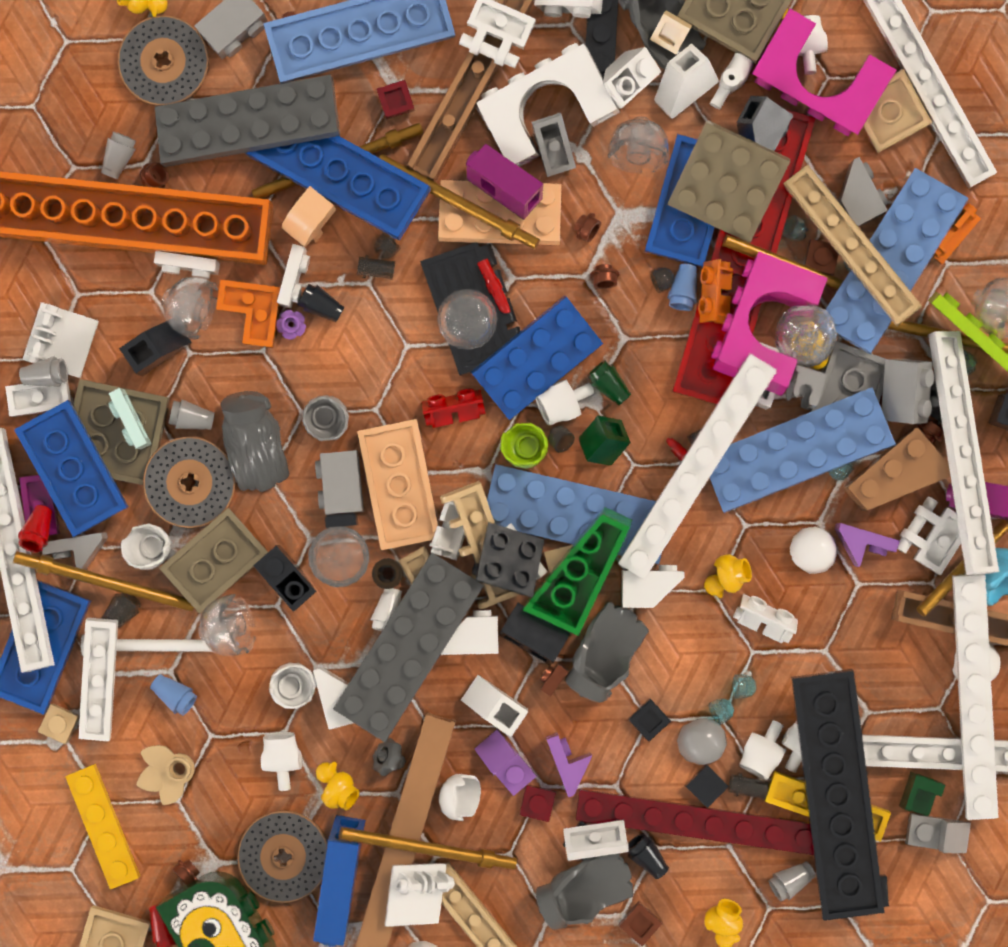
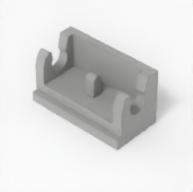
[785,365,827,410]

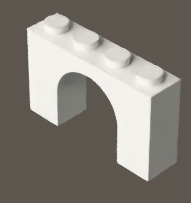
[476,43,620,167]

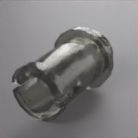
[357,254,395,280]
[728,773,769,800]

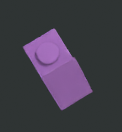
[835,523,899,567]
[474,729,537,796]
[546,733,592,797]

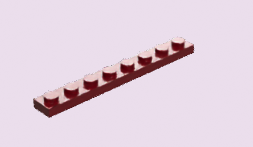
[575,789,814,855]

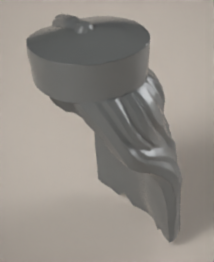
[619,0,706,70]
[221,391,290,492]
[565,602,649,703]
[536,853,634,930]

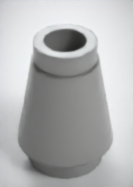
[101,131,136,179]
[19,356,68,387]
[169,399,215,430]
[768,861,816,902]

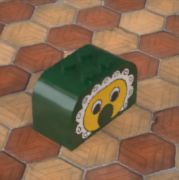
[156,871,277,947]

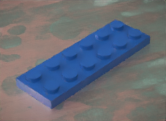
[245,136,431,241]

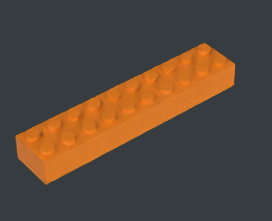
[0,172,273,265]

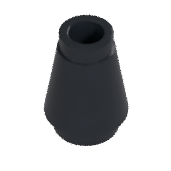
[297,284,344,322]
[628,833,669,879]

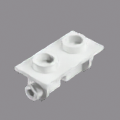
[429,501,465,561]
[733,594,798,644]

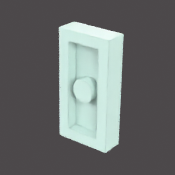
[108,388,152,450]

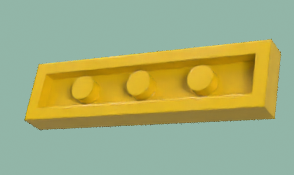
[65,764,140,890]
[764,771,891,842]

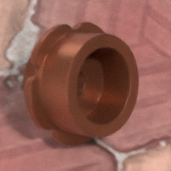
[140,162,169,188]
[574,213,601,242]
[590,264,620,289]
[917,418,944,443]
[172,859,200,886]

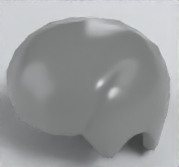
[302,395,349,441]
[677,718,727,765]

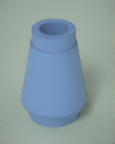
[667,264,697,311]
[150,674,197,716]

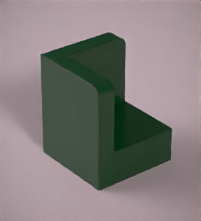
[579,415,631,465]
[899,772,945,816]

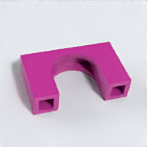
[752,9,896,137]
[711,251,828,396]

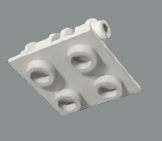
[22,302,99,378]
[385,863,454,927]

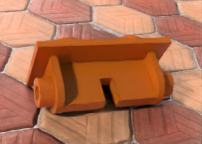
[933,203,981,265]
[698,259,733,324]

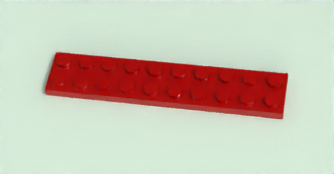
[672,108,816,405]

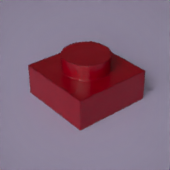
[377,80,415,120]
[519,784,556,822]

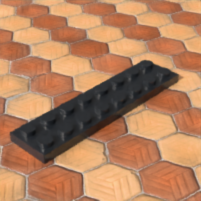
[791,669,885,921]

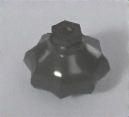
[373,738,406,776]

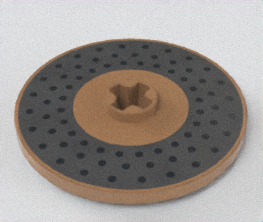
[118,16,209,106]
[143,437,235,528]
[237,810,328,903]

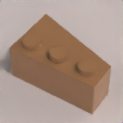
[842,427,950,511]

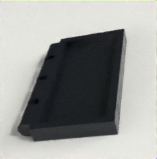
[420,243,521,376]

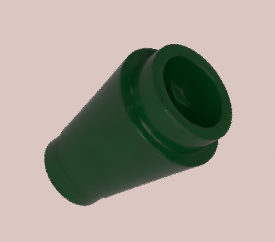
[587,360,631,405]

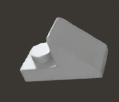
[532,112,576,177]
[42,533,108,570]
[905,813,971,853]

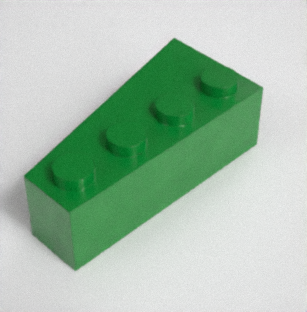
[523,507,632,636]

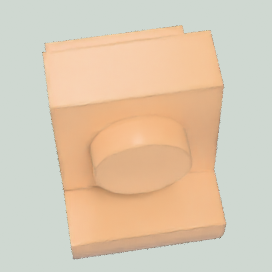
[282,186,336,248]

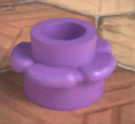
[276,310,306,340]

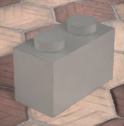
[195,0,267,60]
[882,359,934,424]
[315,450,364,515]

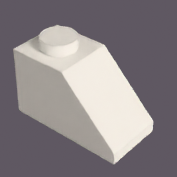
[441,610,498,655]
[313,667,353,730]

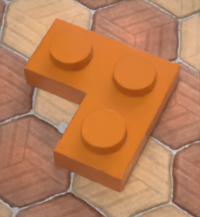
[216,279,281,348]

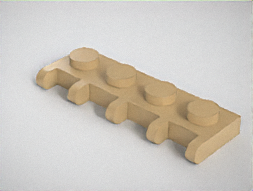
[440,481,520,609]

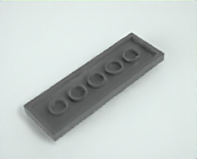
[155,74,340,167]
[333,553,484,742]

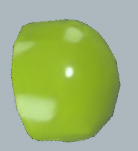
[500,423,548,469]

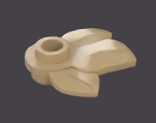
[136,745,195,805]

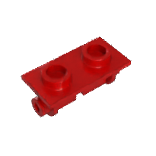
[422,388,486,428]

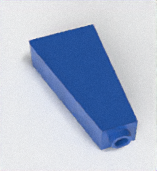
[313,815,366,947]

